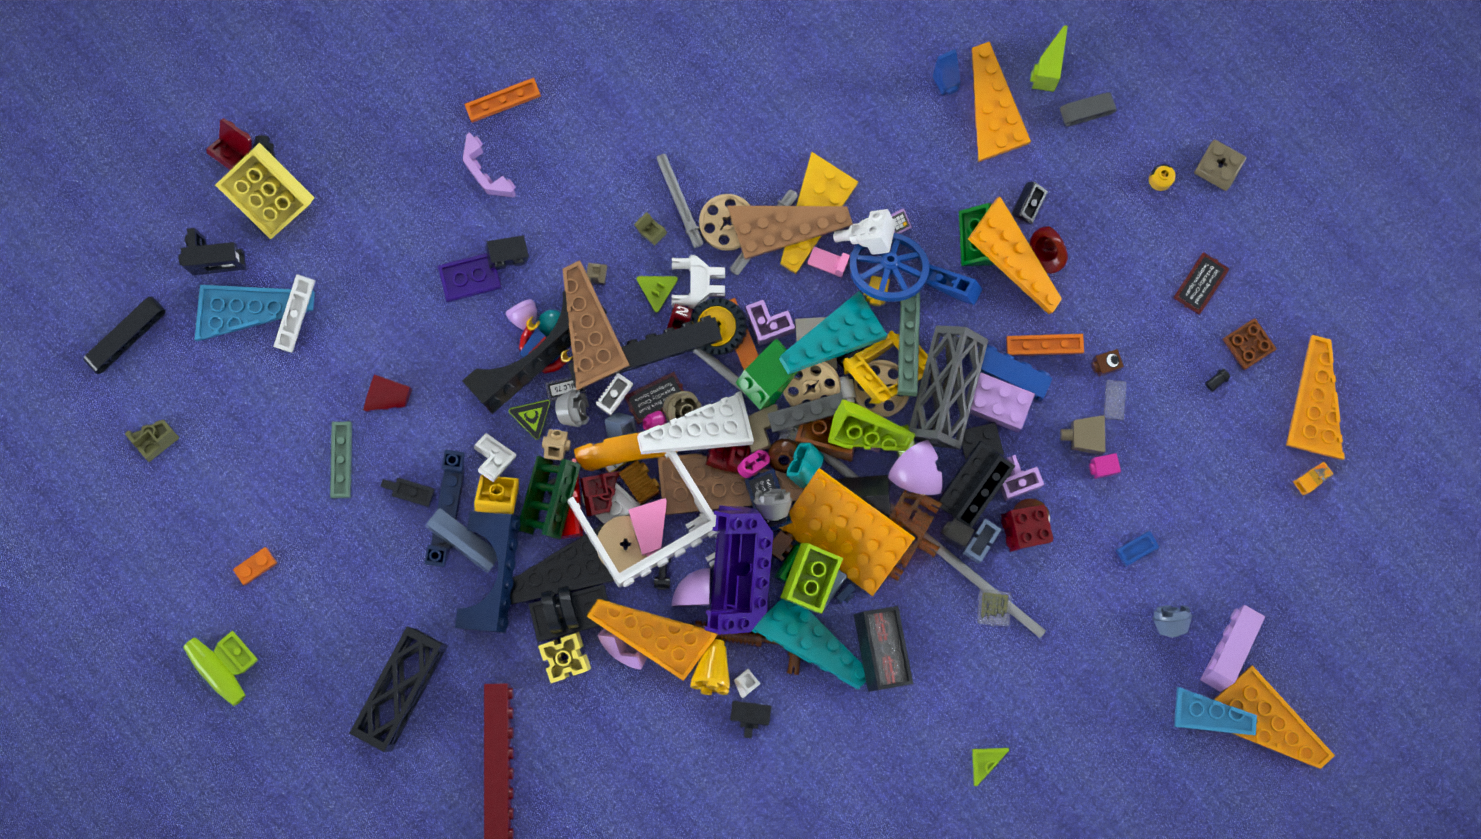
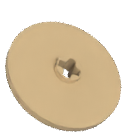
[597,516,647,573]

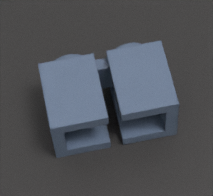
[962,519,1002,564]

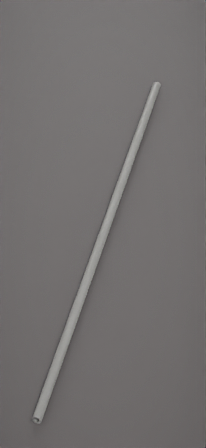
[693,348,1046,638]

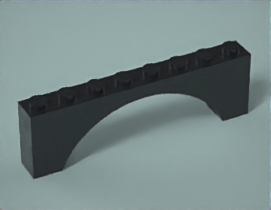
[462,291,608,414]

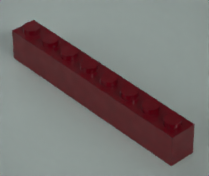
[484,683,514,839]

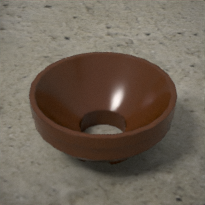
[768,439,798,473]

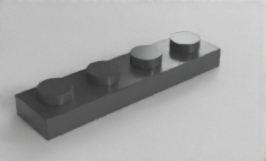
[767,392,844,433]

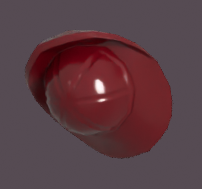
[1029,226,1068,274]

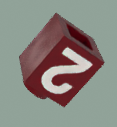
[667,304,693,329]

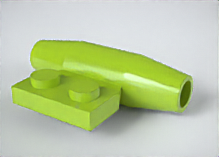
[183,630,259,706]

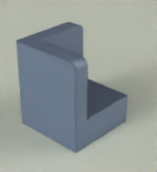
[605,412,637,438]

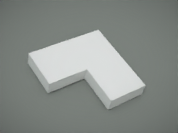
[474,433,517,482]

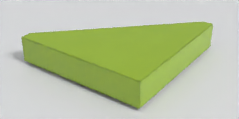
[972,748,1009,786]

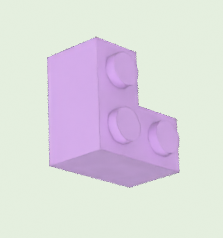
[746,300,795,346]

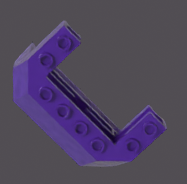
[704,505,773,635]

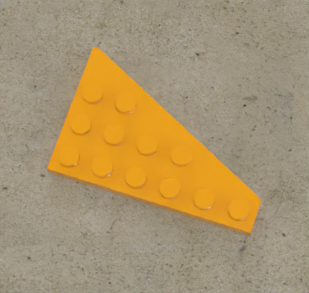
[1213,665,1335,769]

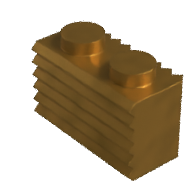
[619,460,661,506]

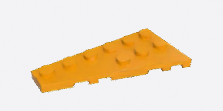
[971,41,1031,162]
[968,197,1062,314]
[1286,335,1345,460]
[587,599,718,681]

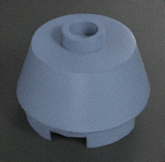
[1152,605,1192,637]

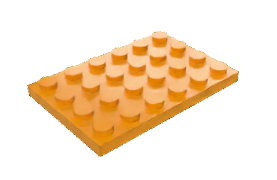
[779,468,915,596]

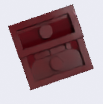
[705,445,751,473]

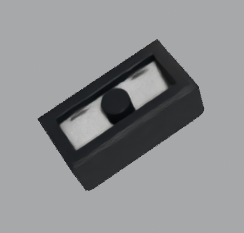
[1012,182,1048,224]

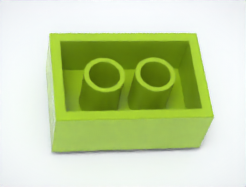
[780,543,843,614]

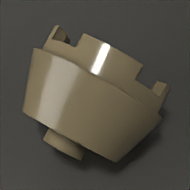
[663,391,701,421]

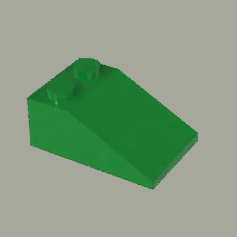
[736,339,798,410]

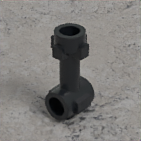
[654,558,671,590]

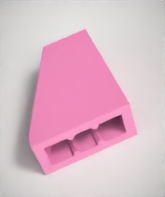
[628,498,667,557]

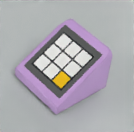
[891,208,912,234]

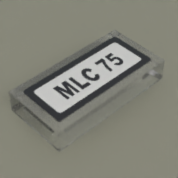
[545,377,587,402]

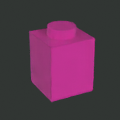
[1089,453,1121,479]

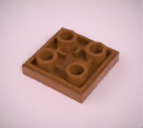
[1222,318,1277,370]

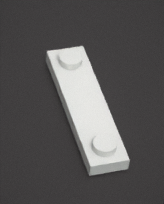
[273,274,316,353]

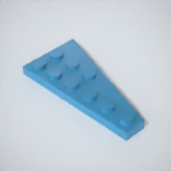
[194,285,315,342]

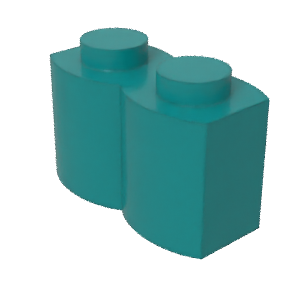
[787,443,824,488]

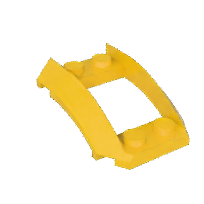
[843,331,928,404]

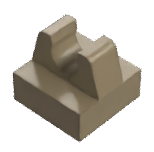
[587,263,607,285]

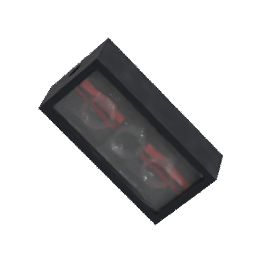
[853,606,913,692]

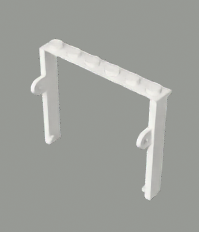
[568,451,719,587]

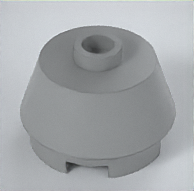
[555,389,589,427]
[753,489,793,521]

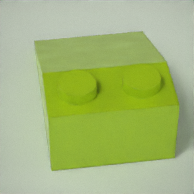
[1030,25,1068,92]

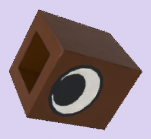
[1091,349,1124,377]

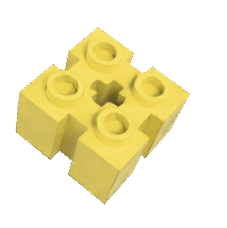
[538,632,591,683]

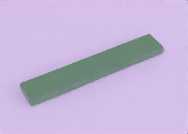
[897,292,920,397]

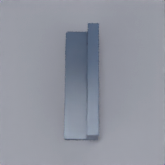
[425,508,497,573]

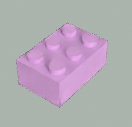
[970,373,1035,432]

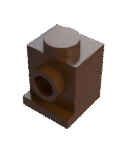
[772,531,795,563]

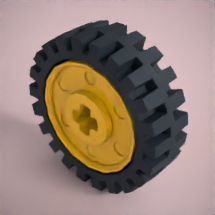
[690,298,747,355]

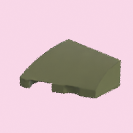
[125,419,179,462]

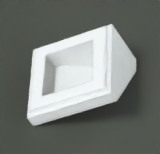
[734,669,760,698]

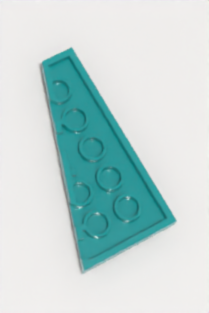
[779,291,888,375]
[752,599,866,689]

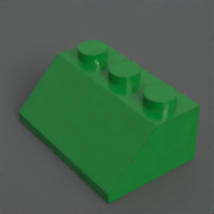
[959,203,995,266]

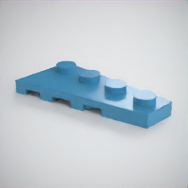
[1174,687,1257,735]

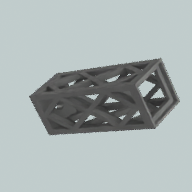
[909,325,988,450]

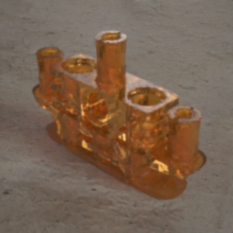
[888,490,942,582]

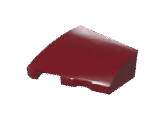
[363,374,413,412]
[580,471,619,517]

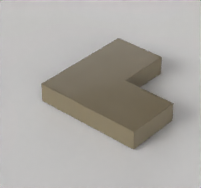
[748,404,779,453]

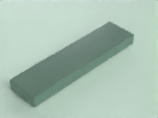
[330,421,352,499]

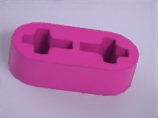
[737,450,770,478]

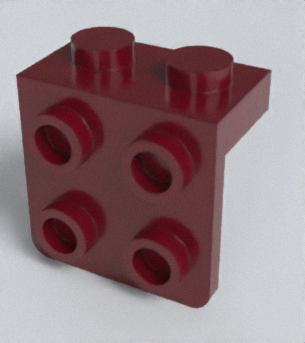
[206,118,252,170]
[1001,505,1054,552]

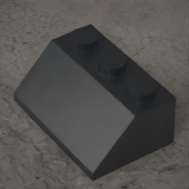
[835,474,892,515]

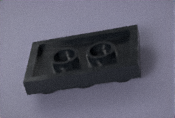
[961,422,1010,477]

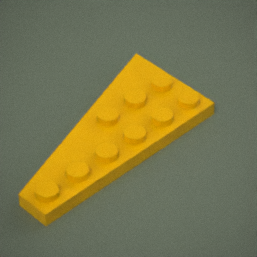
[780,152,858,274]

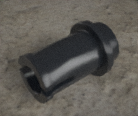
[1205,369,1231,392]

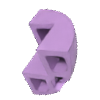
[888,440,942,495]
[671,568,710,607]
[597,629,647,670]

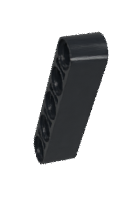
[83,296,166,374]

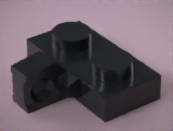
[730,701,772,739]

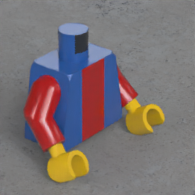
[519,316,573,374]

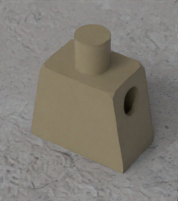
[1060,416,1105,455]

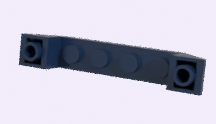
[424,449,465,567]

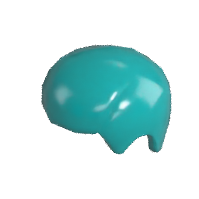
[538,310,561,337]

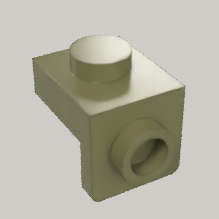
[634,212,668,246]

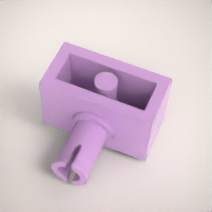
[1000,455,1044,501]

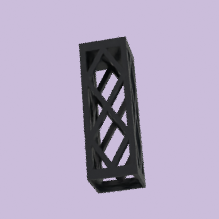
[349,626,448,752]

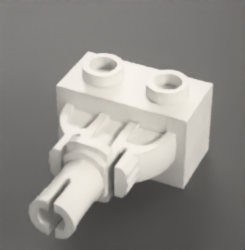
[833,209,896,255]

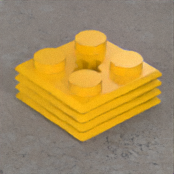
[474,475,519,515]

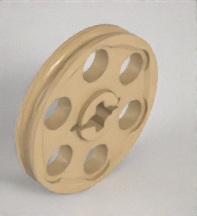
[699,194,750,251]
[853,360,909,418]
[783,362,841,406]

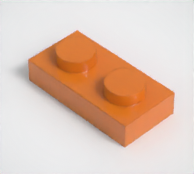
[233,547,277,585]

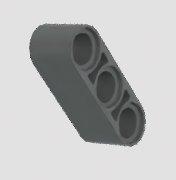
[1060,92,1117,127]

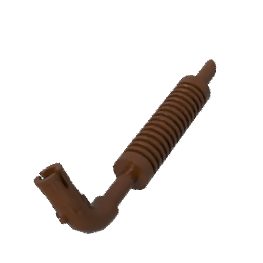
[687,620,801,675]

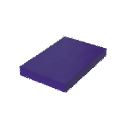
[438,253,502,303]

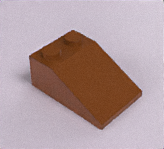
[795,416,856,462]

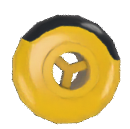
[1149,164,1176,191]

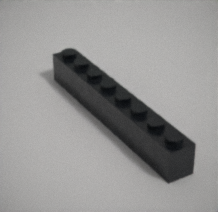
[568,315,723,387]

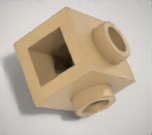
[542,429,571,461]

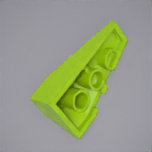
[828,399,915,451]

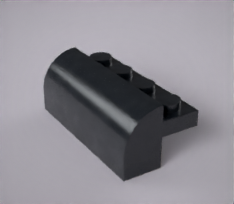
[935,441,1015,530]

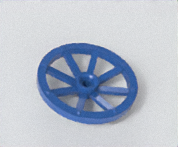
[849,233,929,302]

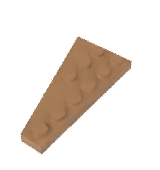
[562,260,630,391]

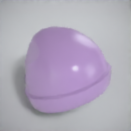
[506,299,537,330]

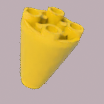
[690,639,730,695]

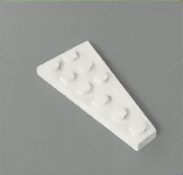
[637,391,754,454]

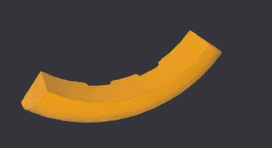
[574,432,678,471]

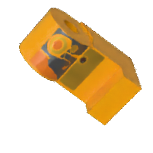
[1292,462,1333,495]

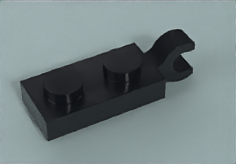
[381,477,435,507]

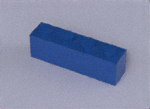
[971,345,1053,402]

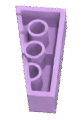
[1200,605,1265,692]

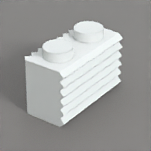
[596,373,633,416]

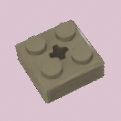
[1194,139,1247,191]

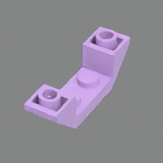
[463,133,516,197]

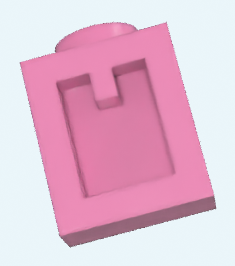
[808,247,850,278]

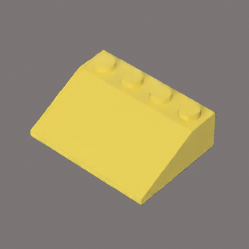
[215,143,314,239]

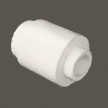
[834,376,856,403]

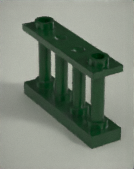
[519,456,581,540]

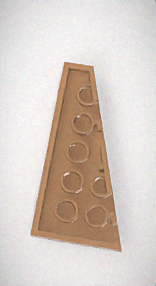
[727,206,853,260]

